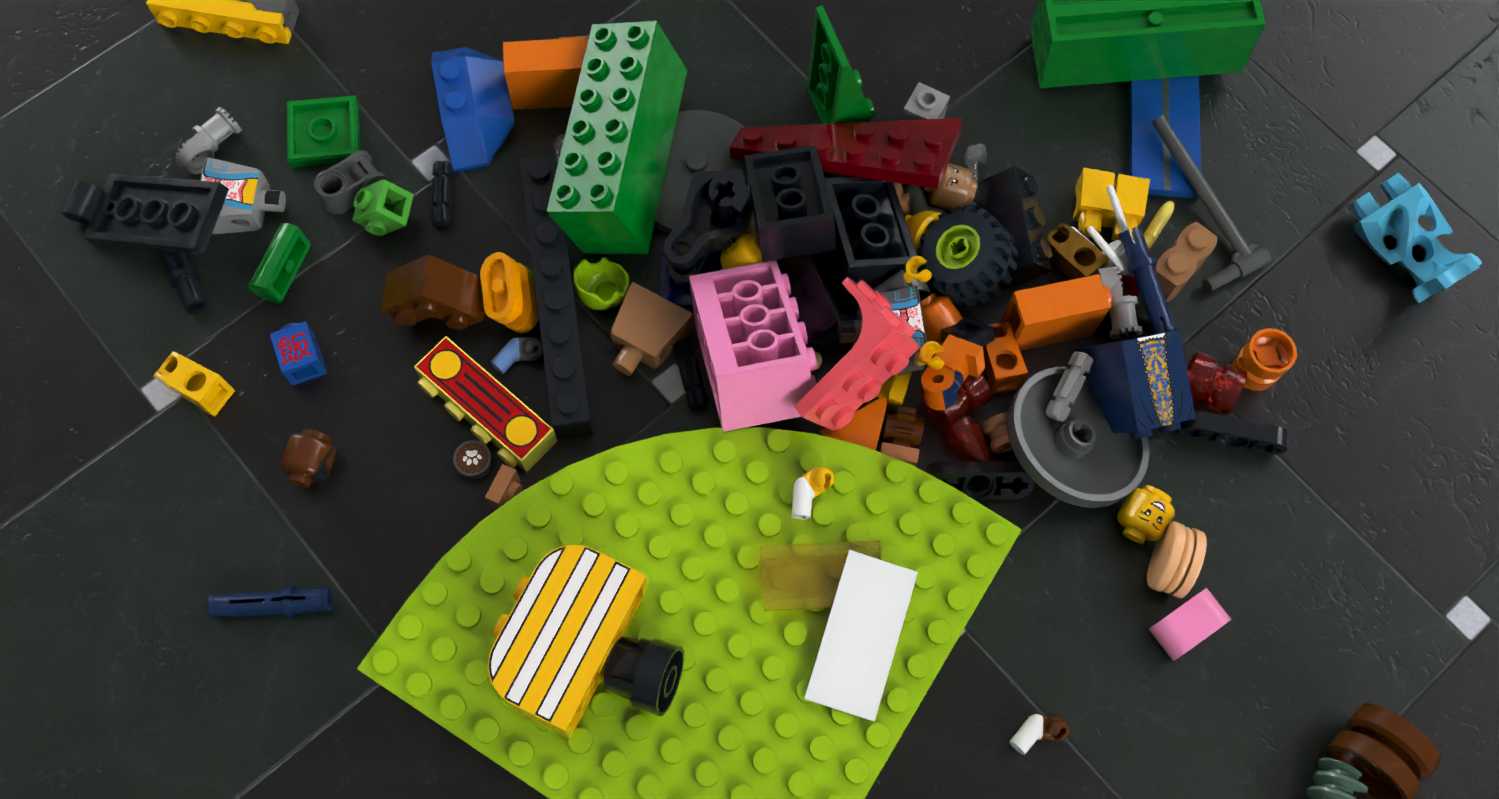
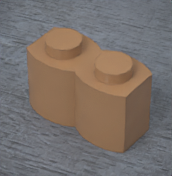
[1154,222,1218,302]

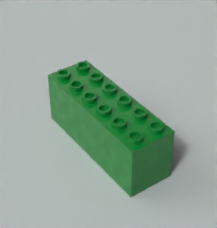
[1030,0,1266,88]
[546,21,687,254]

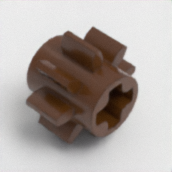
[882,405,924,447]

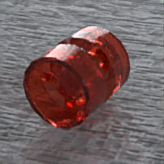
[1187,351,1247,415]
[921,374,992,428]

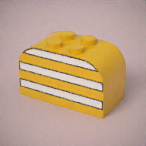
[488,545,647,739]

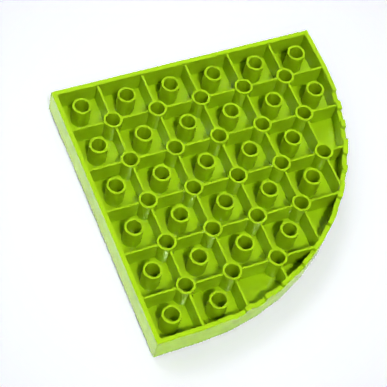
[357,427,1022,799]

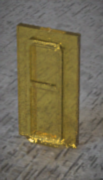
[760,540,881,611]

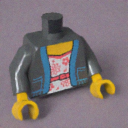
[838,256,944,375]

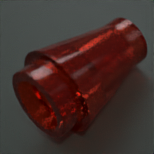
[945,415,995,461]

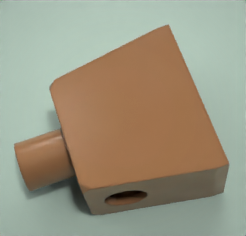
[610,282,693,376]

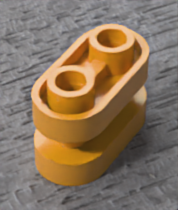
[480,252,539,333]

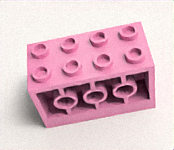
[689,260,817,432]

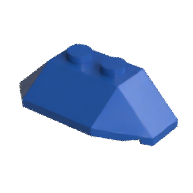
[431,47,515,173]

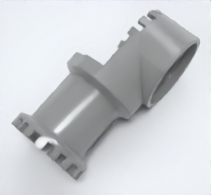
[175,107,242,175]
[1096,266,1143,339]

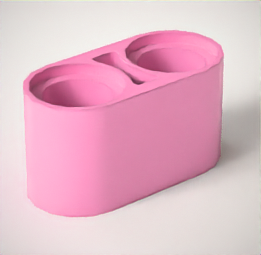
[1149,588,1232,661]

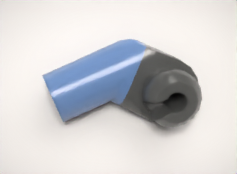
[490,337,543,374]

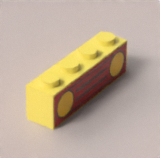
[414,336,557,473]

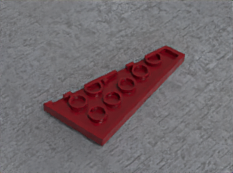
[730,117,963,189]

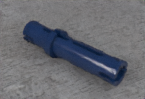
[1119,227,1177,334]
[208,586,333,619]

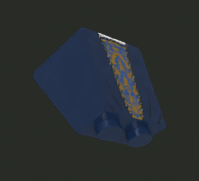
[1074,330,1196,439]

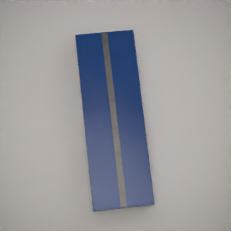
[1129,76,1202,199]

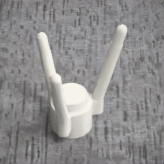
[1072,185,1135,275]

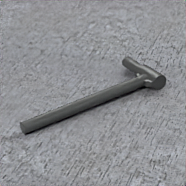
[1152,115,1271,292]

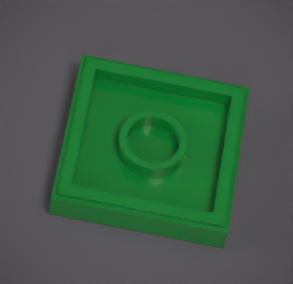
[286,95,360,168]

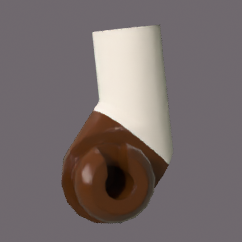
[1009,714,1070,755]

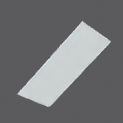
[804,550,918,722]

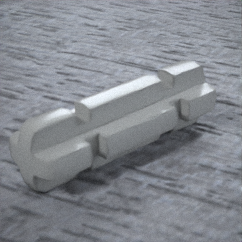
[1045,351,1094,422]

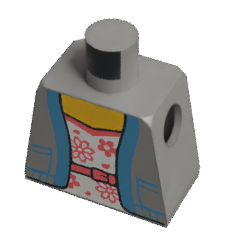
[200,157,286,234]

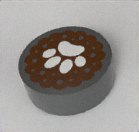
[453,440,493,480]

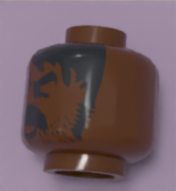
[279,429,337,488]

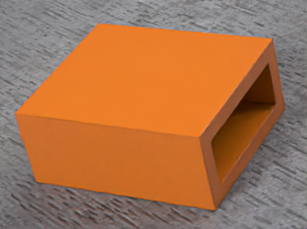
[503,37,588,110]
[1000,274,1112,351]

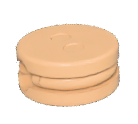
[1147,521,1207,599]

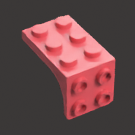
[794,277,921,432]

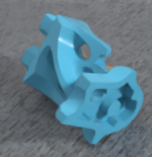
[1350,173,1482,303]

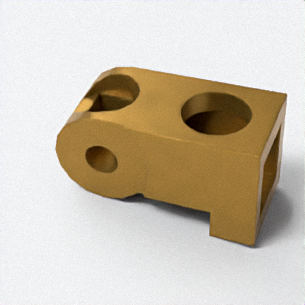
[1045,224,1109,280]

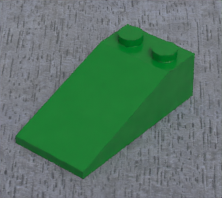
[807,5,875,124]

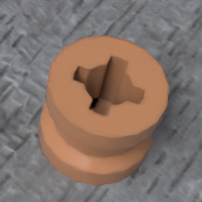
[981,412,1012,454]

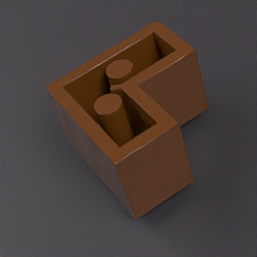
[380,254,485,330]

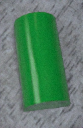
[247,223,311,305]

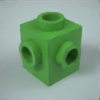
[352,179,414,236]

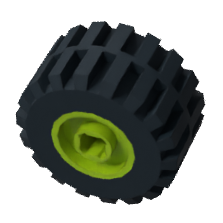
[917,206,1018,306]

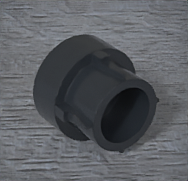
[603,636,684,716]

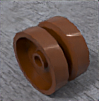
[1326,703,1441,799]

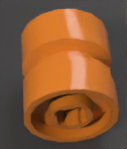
[1232,328,1297,391]

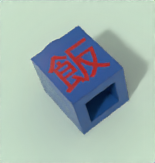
[270,322,328,386]

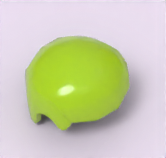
[573,257,630,310]

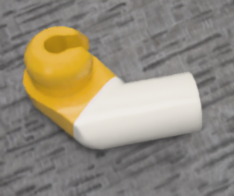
[791,467,835,520]

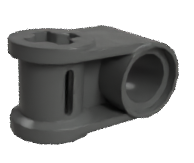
[314,150,388,214]

